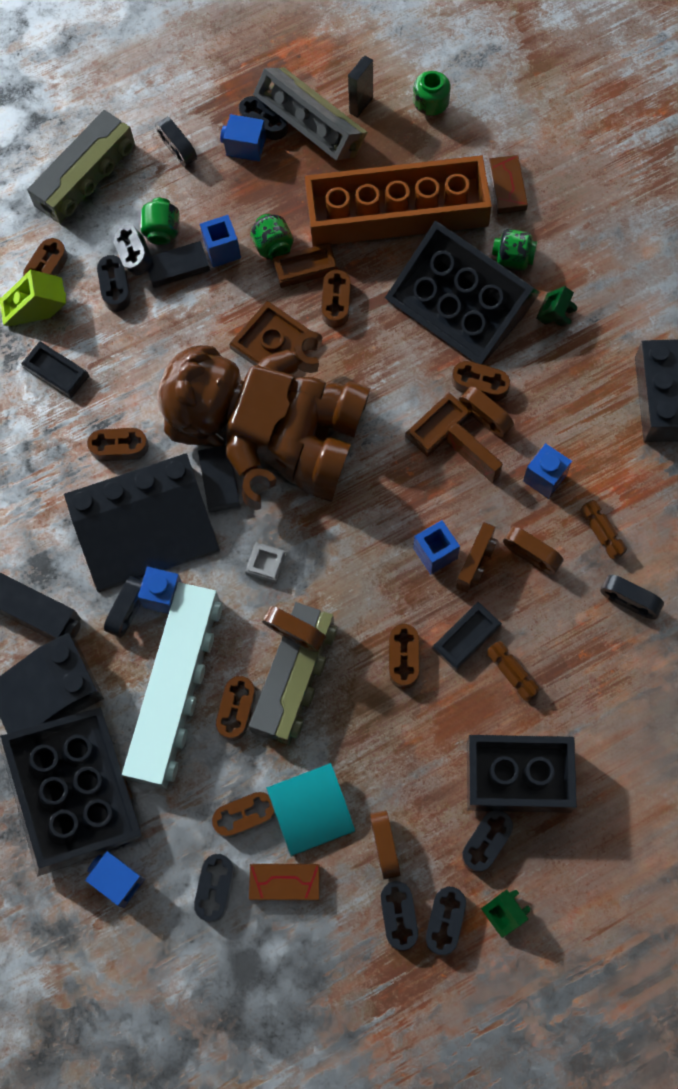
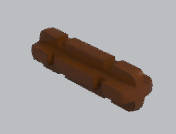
[580,500,627,559]
[487,641,539,701]

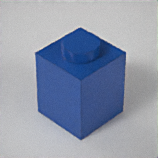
[220,114,266,162]
[200,215,241,267]
[523,443,572,499]
[413,520,460,575]
[138,567,183,614]
[85,851,146,908]

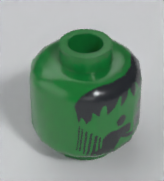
[413,71,451,116]
[140,197,180,245]
[250,214,294,260]
[492,229,537,271]

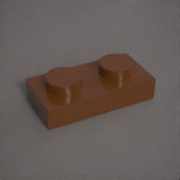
[456,522,498,593]

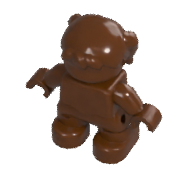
[157,331,371,510]

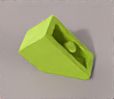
[0,269,66,327]

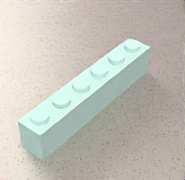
[122,582,223,790]

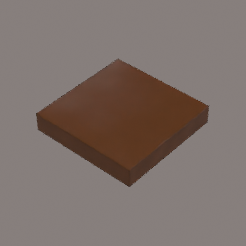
[229,301,311,365]

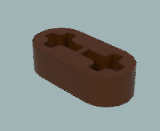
[23,238,68,276]
[321,270,351,328]
[452,361,510,401]
[459,387,514,437]
[87,428,149,461]
[503,527,564,575]
[262,606,326,652]
[389,624,419,689]
[216,676,256,741]
[212,792,275,838]
[370,810,401,880]

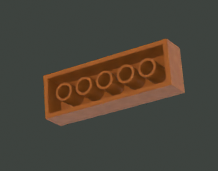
[305,155,492,247]

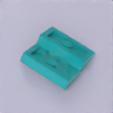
[266,763,355,857]

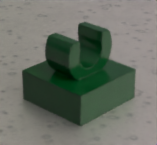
[536,286,578,326]
[481,889,530,938]

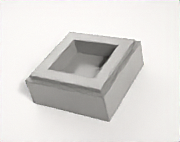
[245,542,287,584]

